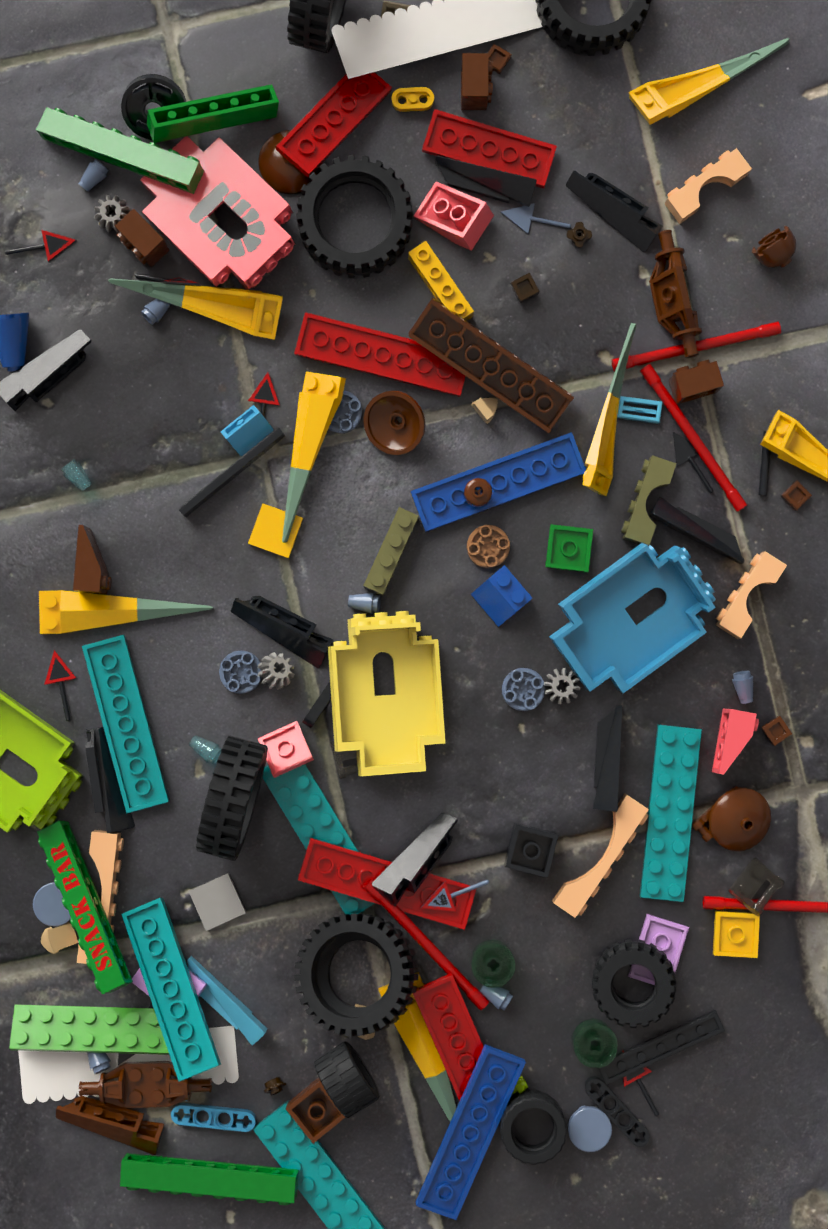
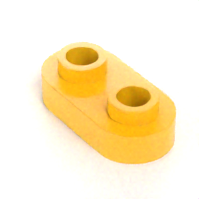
[392,87,434,112]

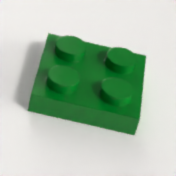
[545,524,593,572]

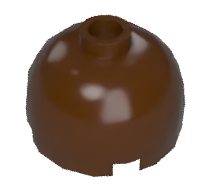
[752,226,796,268]

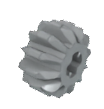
[94,195,131,232]
[257,652,295,690]
[544,668,580,704]

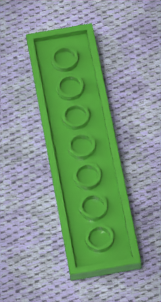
[9,1005,169,1055]

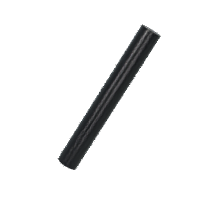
[758,431,771,496]

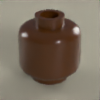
[464,478,492,507]

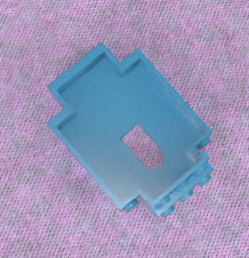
[549,543,716,693]

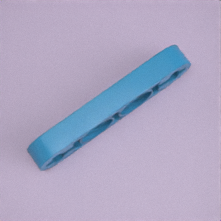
[171,1103,256,1132]

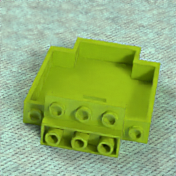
[0,690,83,833]

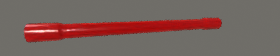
[611,321,781,372]
[640,364,747,512]
[363,878,489,1010]
[703,896,828,913]

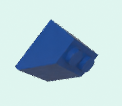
[471,565,532,627]

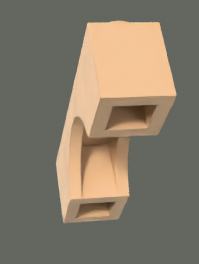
[665,148,752,224]
[716,551,787,639]

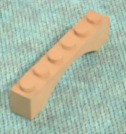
[552,794,649,918]
[77,830,124,964]

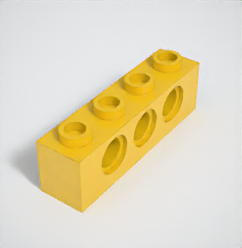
[408,241,474,321]

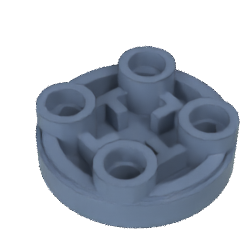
[328,391,362,434]
[219,651,262,694]
[502,668,545,711]
[33,882,71,926]
[568,1106,612,1152]

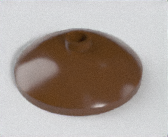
[258,130,322,194]
[364,391,425,455]
[709,788,771,851]

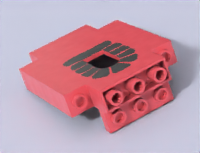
[140,136,295,290]

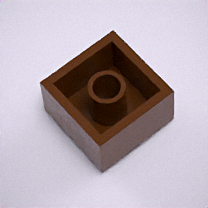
[461,53,493,110]
[115,208,169,267]
[669,360,724,405]
[286,1077,345,1143]

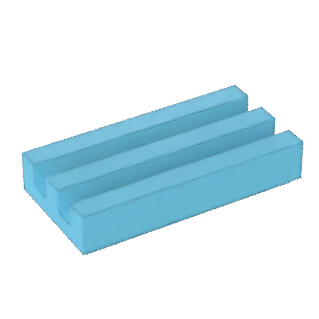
[617,396,662,424]

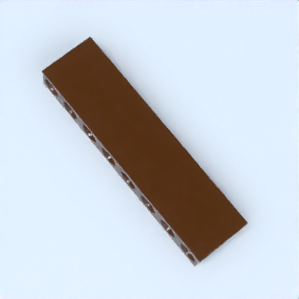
[408,298,574,433]

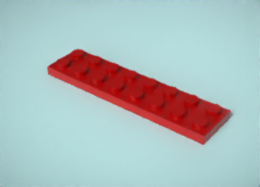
[294,312,466,397]
[298,838,477,930]

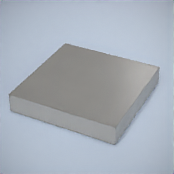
[188,873,246,931]

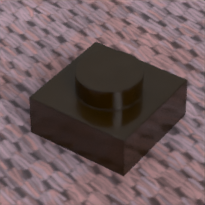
[510,273,540,303]

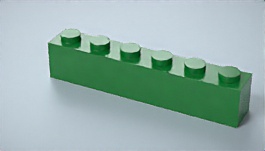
[147,84,279,143]

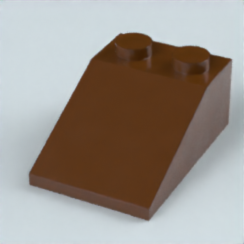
[73,525,112,594]

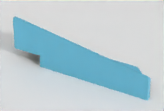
[187,956,268,1046]

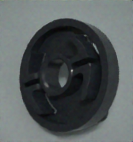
[121,74,186,140]

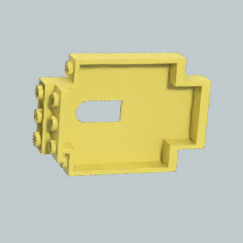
[328,611,446,776]

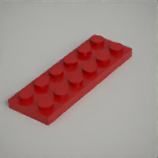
[276,72,392,178]
[422,109,557,189]
[413,973,484,1101]

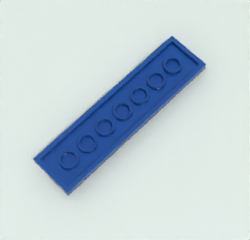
[411,432,586,532]
[415,1044,526,1220]

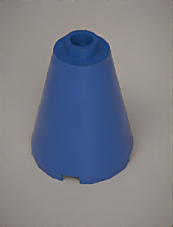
[0,313,29,371]

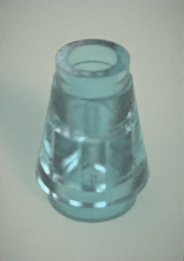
[61,459,92,492]
[189,735,221,764]

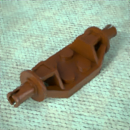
[649,230,702,358]
[79,1061,212,1108]

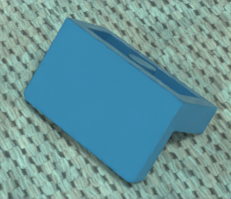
[221,405,274,456]

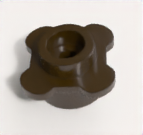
[566,222,592,248]
[264,1077,286,1096]

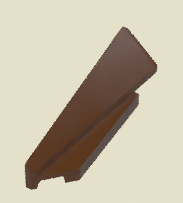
[56,1096,164,1155]

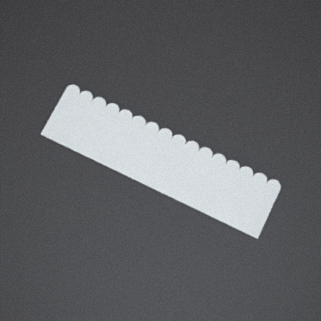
[332,0,542,79]
[18,1026,239,1104]

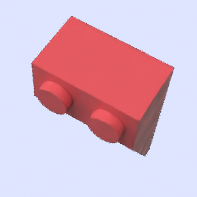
[413,182,494,251]
[712,708,759,775]

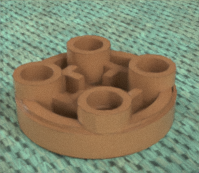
[467,525,510,568]

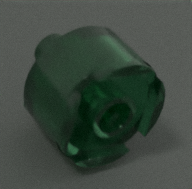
[471,940,515,988]
[571,1018,618,1068]

